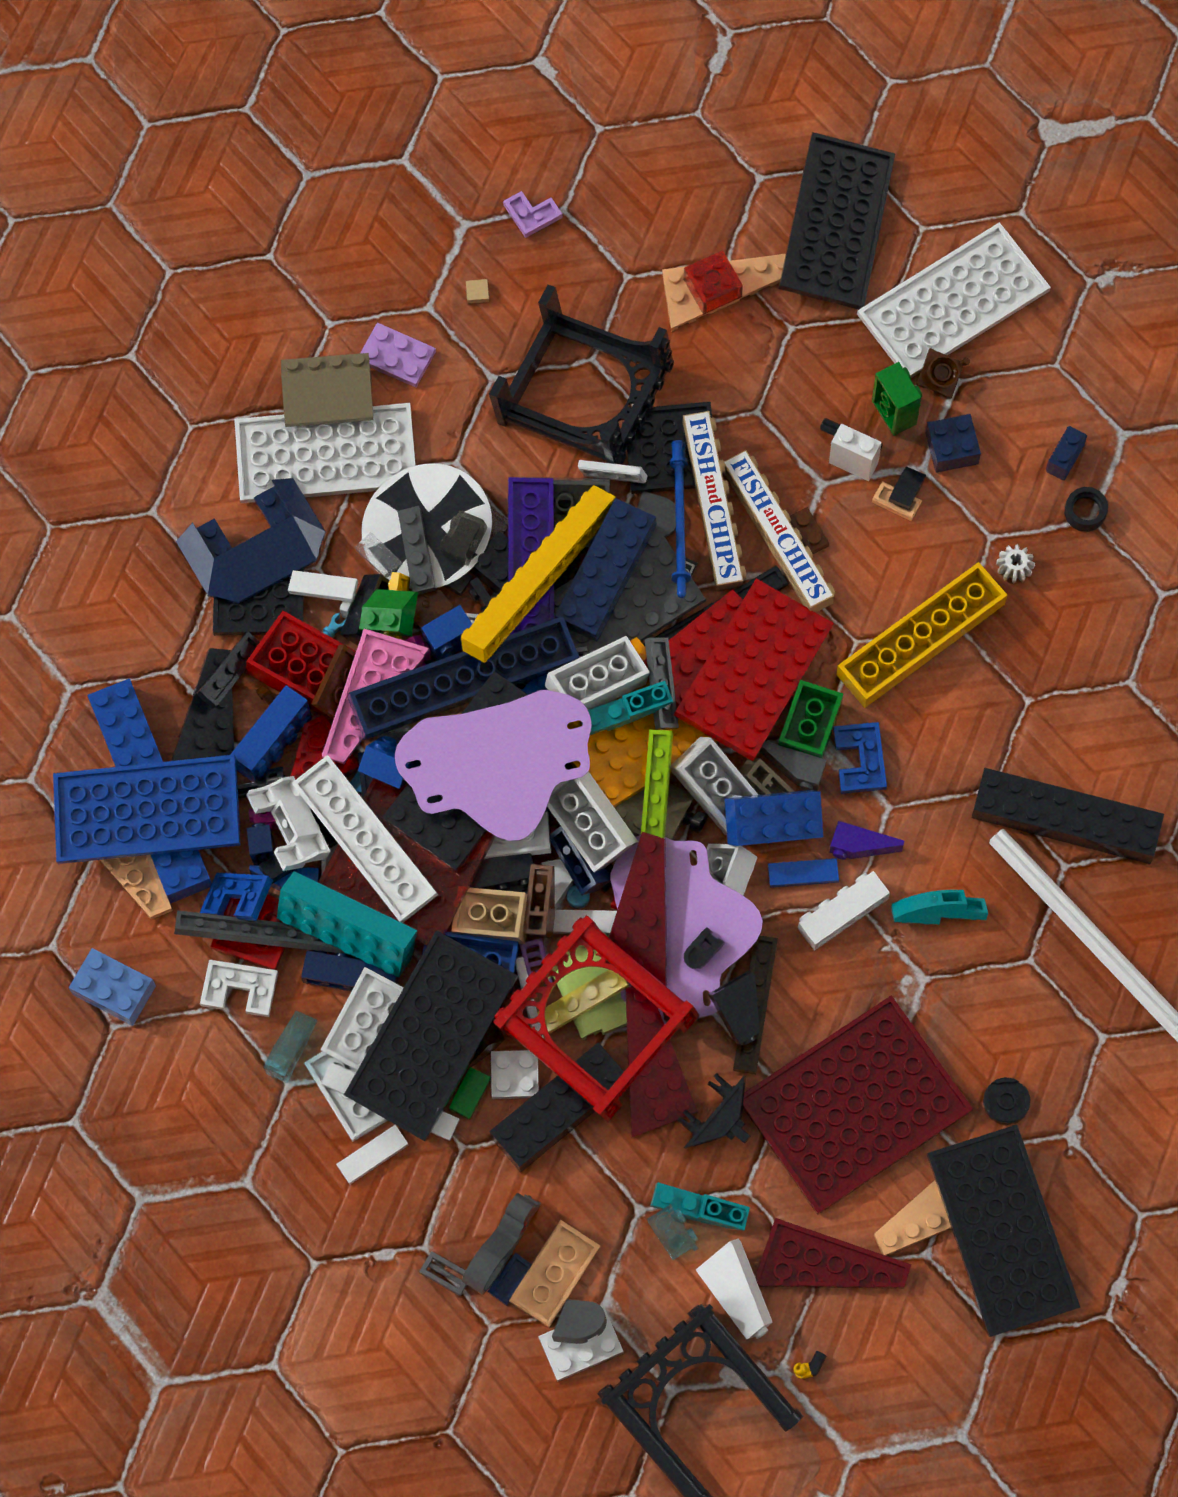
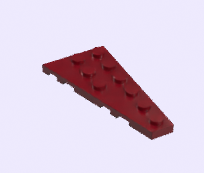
[606,832,667,987]

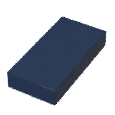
[487,1253,532,1306]

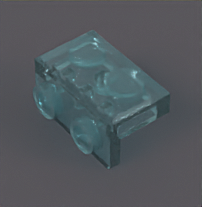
[647,1204,699,1260]

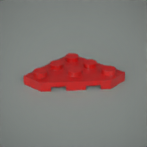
[291,715,359,780]

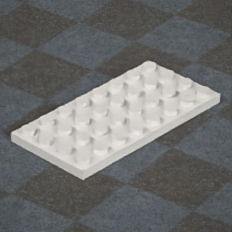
[857,222,1051,378]
[234,403,416,504]

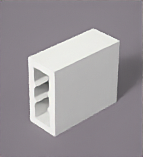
[829,424,882,481]

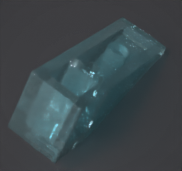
[264,1011,317,1083]

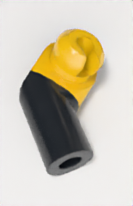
[793,1351,827,1379]

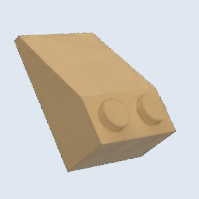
[451,887,527,944]

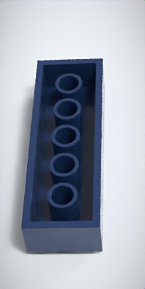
[555,498,657,642]

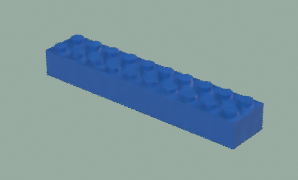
[87,678,212,904]

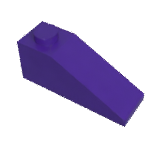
[829,821,905,860]

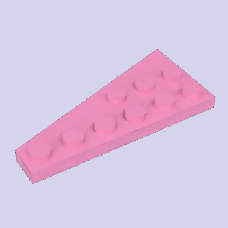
[322,629,429,764]

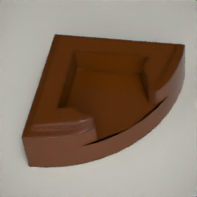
[256,686,275,705]

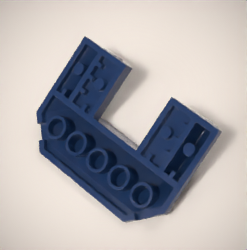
[176,478,326,604]

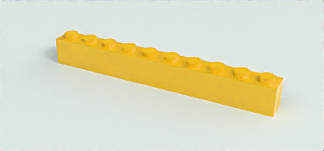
[461,485,616,663]

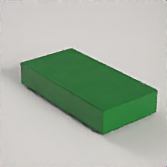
[449,1067,491,1120]

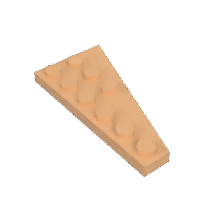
[100,855,173,919]

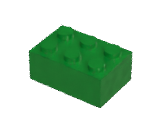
[872,362,922,436]
[778,680,844,758]

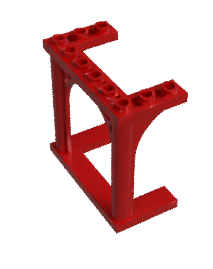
[493,915,700,1122]

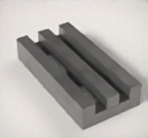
[419,1251,467,1297]

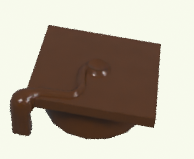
[917,348,970,399]
[414,588,454,628]

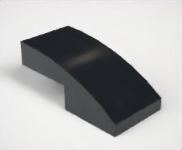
[889,466,926,510]

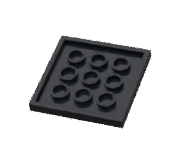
[627,402,715,494]
[213,568,305,636]

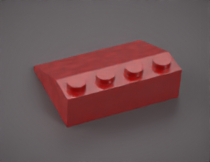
[246,610,356,715]

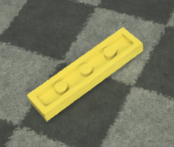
[537,970,629,1034]

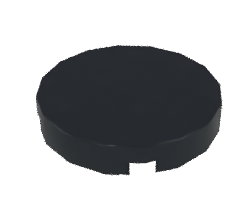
[983,1077,1030,1125]

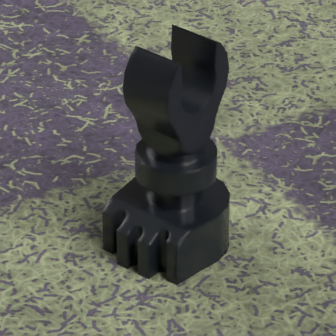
[683,811,708,833]

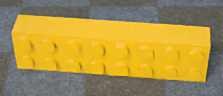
[836,562,1007,708]

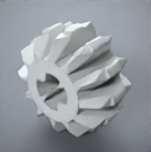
[996,544,1035,584]

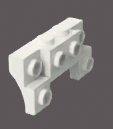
[246,776,331,871]

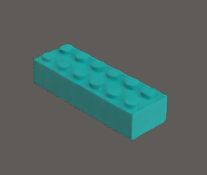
[277,871,417,978]

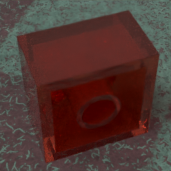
[683,250,743,315]

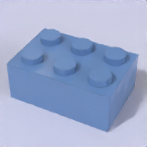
[69,948,156,1026]

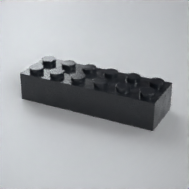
[489,1042,624,1173]

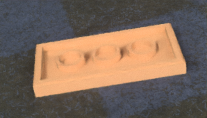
[509,1220,600,1327]

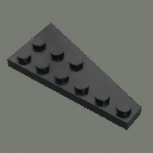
[172,648,234,761]

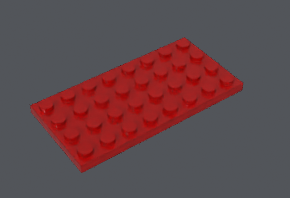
[674,578,834,761]

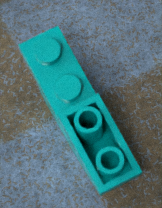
[580,681,673,735]
[891,890,988,925]
[650,1182,750,1231]

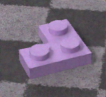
[503,191,563,238]

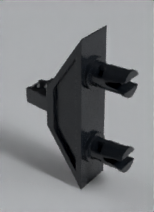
[677,1073,751,1149]

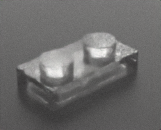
[355,532,402,578]

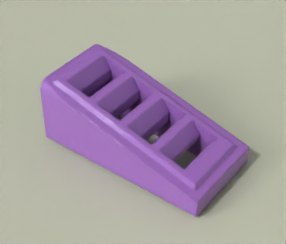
[520,938,552,985]

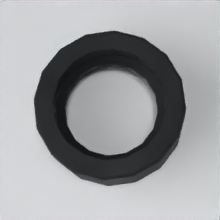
[1064,487,1108,532]

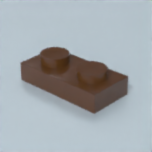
[790,507,829,554]

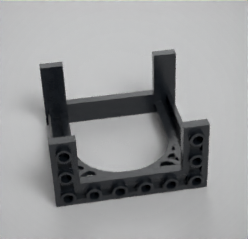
[489,285,674,464]

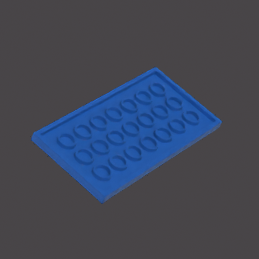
[53,755,241,864]

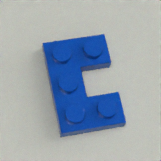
[833,722,887,794]
[200,872,273,921]

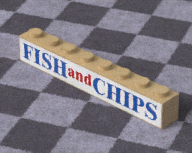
[683,411,747,591]
[724,450,835,612]

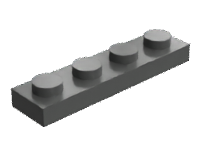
[398,506,436,595]
[645,637,679,730]

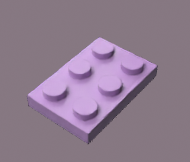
[361,323,436,388]

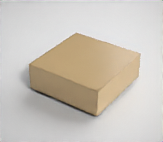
[466,279,489,304]

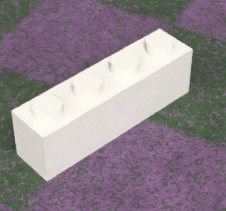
[798,871,890,951]

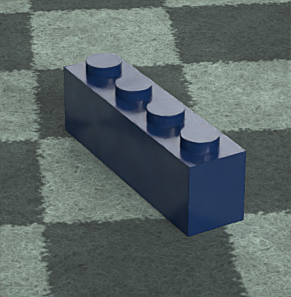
[301,950,398,992]

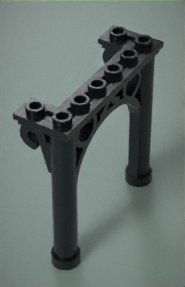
[596,1304,803,1497]

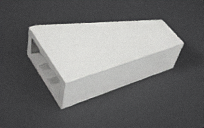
[696,1238,773,1340]

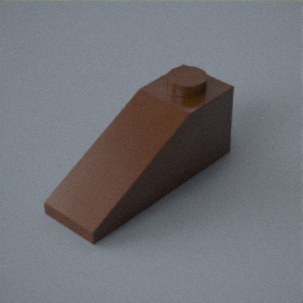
[523,864,555,939]

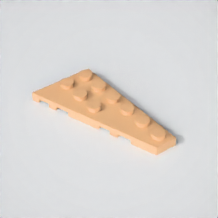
[662,254,786,332]
[874,1180,952,1256]

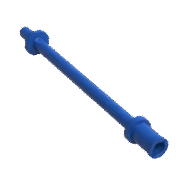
[670,440,691,598]

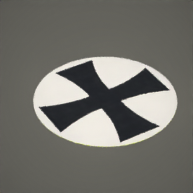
[362,464,492,589]

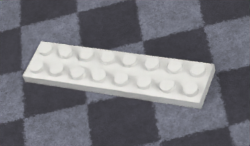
[292,755,438,923]

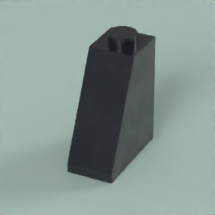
[708,971,760,1045]

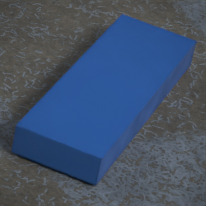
[768,858,839,888]

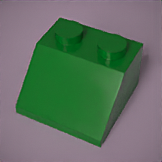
[359,589,418,637]

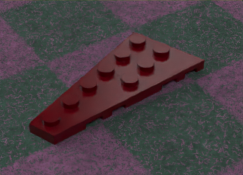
[625,986,698,1138]
[755,1218,912,1289]

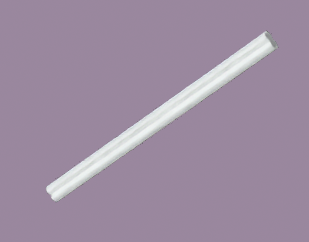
[989,829,1178,1042]

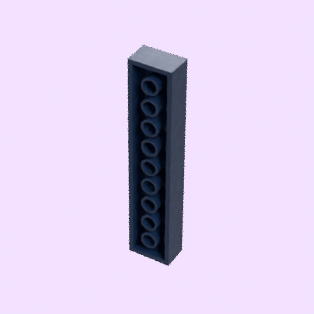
[348,616,579,740]

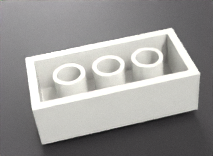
[545,636,650,710]
[670,737,758,835]
[547,771,638,872]

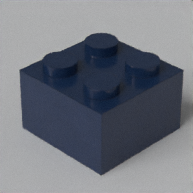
[925,414,981,473]

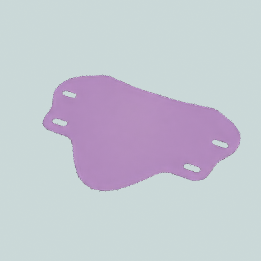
[395,690,592,841]
[610,835,763,1025]

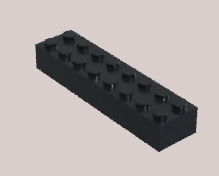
[971,767,1164,864]

